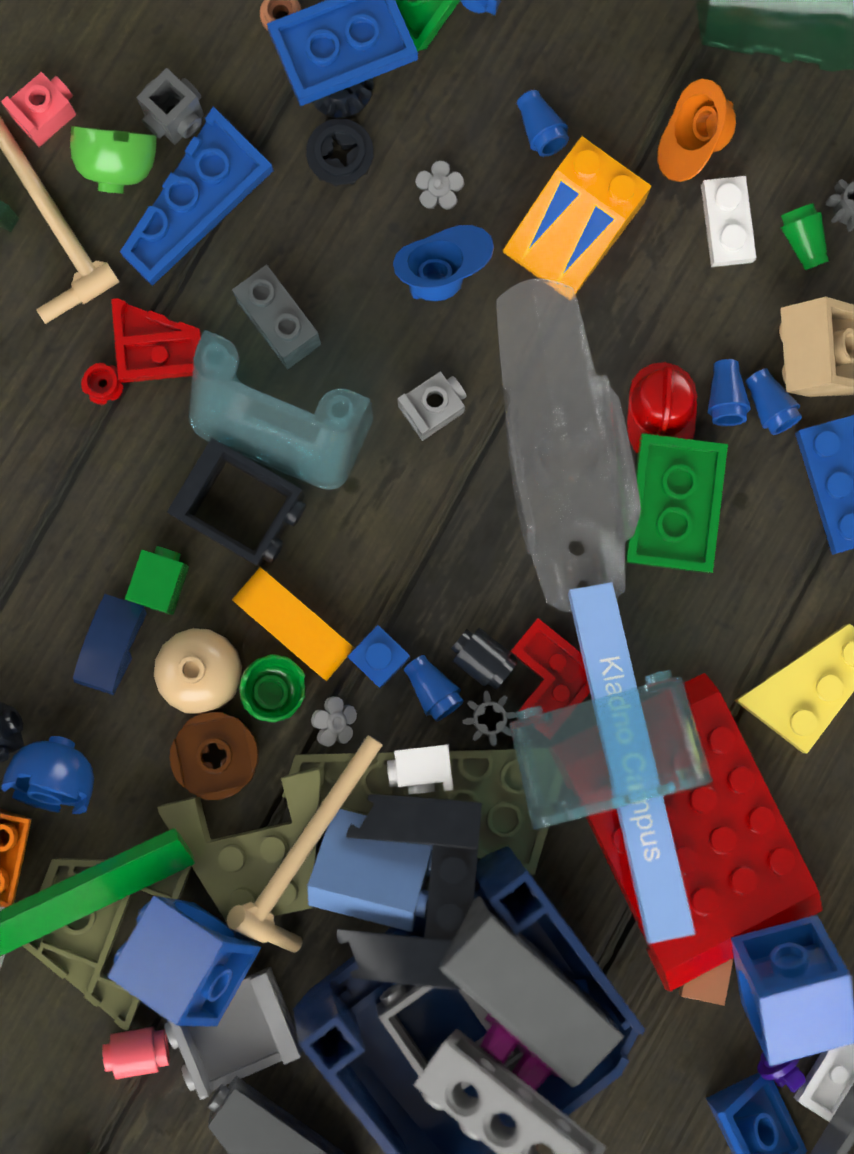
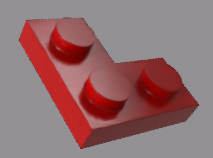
[510,618,590,741]

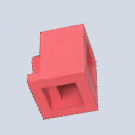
[1,72,77,147]

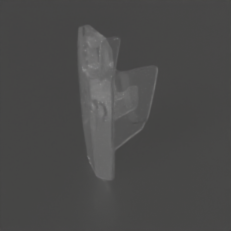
[496,279,641,613]

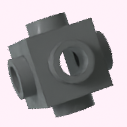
[136,68,204,145]

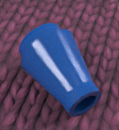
[517,90,569,157]
[707,359,751,426]
[745,368,802,435]
[404,655,464,722]

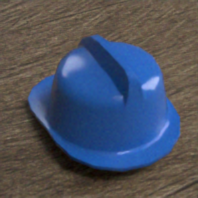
[393,225,494,301]

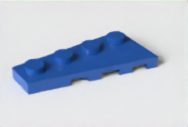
[120,107,274,286]

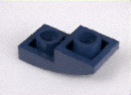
[73,594,147,695]

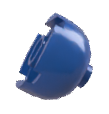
[1,736,94,814]

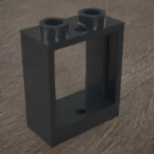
[167,438,306,568]

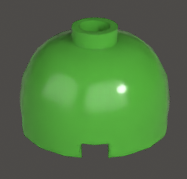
[70,126,157,193]

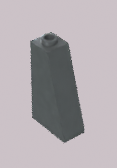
[207,1076,346,1154]

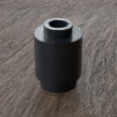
[451,628,517,690]

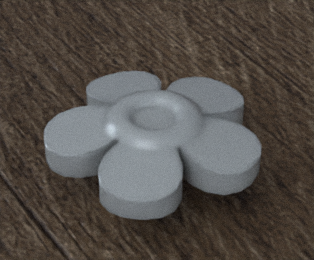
[416,161,464,210]
[311,696,357,747]

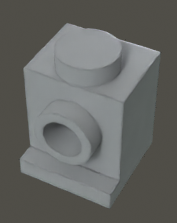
[398,371,467,441]

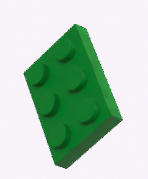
[625,433,728,573]

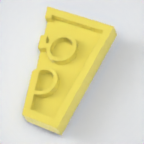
[734,624,854,754]

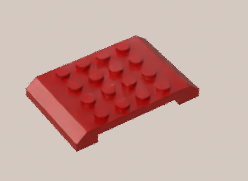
[549,673,823,991]

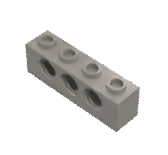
[414,1029,606,1154]

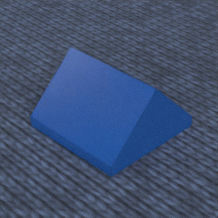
[706,1072,807,1154]

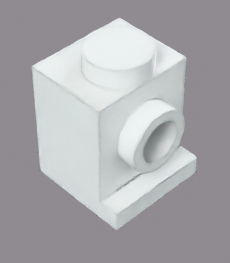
[387,745,453,794]

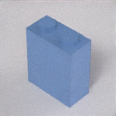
[307,809,433,932]

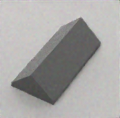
[439,896,623,1087]

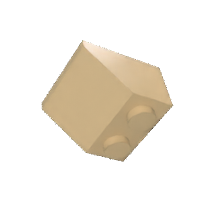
[779,297,854,397]

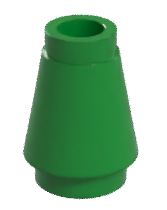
[780,203,829,270]

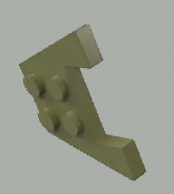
[157,767,324,922]
[23,858,192,1031]

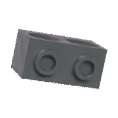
[232,264,321,370]

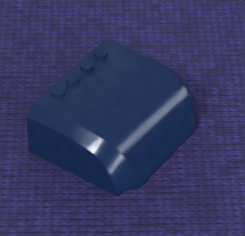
[293,846,645,1154]

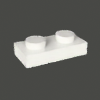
[701,176,756,267]
[794,1044,854,1122]

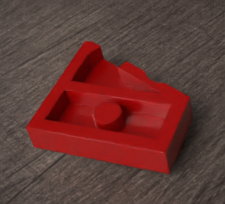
[111,298,206,383]

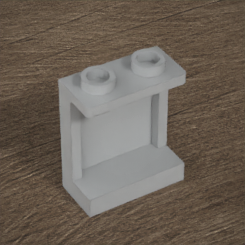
[165,966,303,1100]

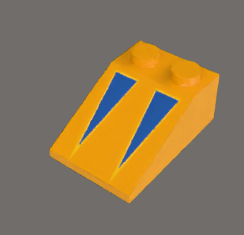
[503,136,651,301]

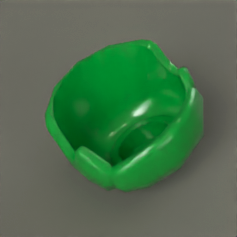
[239,654,305,723]

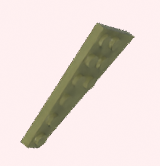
[282,749,563,875]

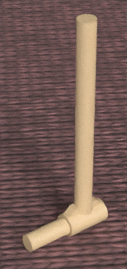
[0,117,119,324]
[227,735,383,953]

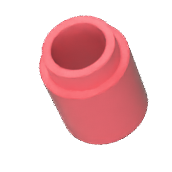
[102,1027,170,1079]

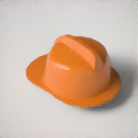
[658,79,736,182]

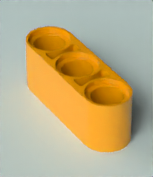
[232,567,355,681]

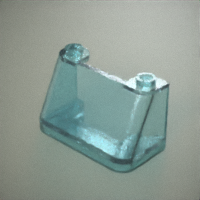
[189,330,373,490]
[509,670,713,830]

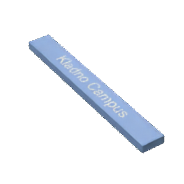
[568,582,695,944]

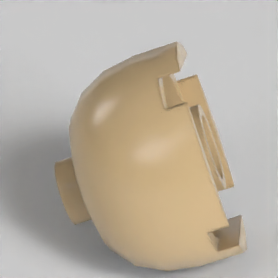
[154,628,242,714]

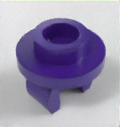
[757,1052,807,1093]

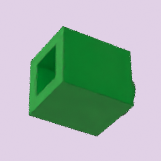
[125,546,189,615]

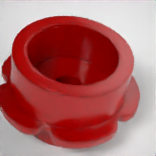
[81,363,123,405]

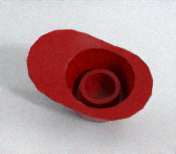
[627,362,697,454]

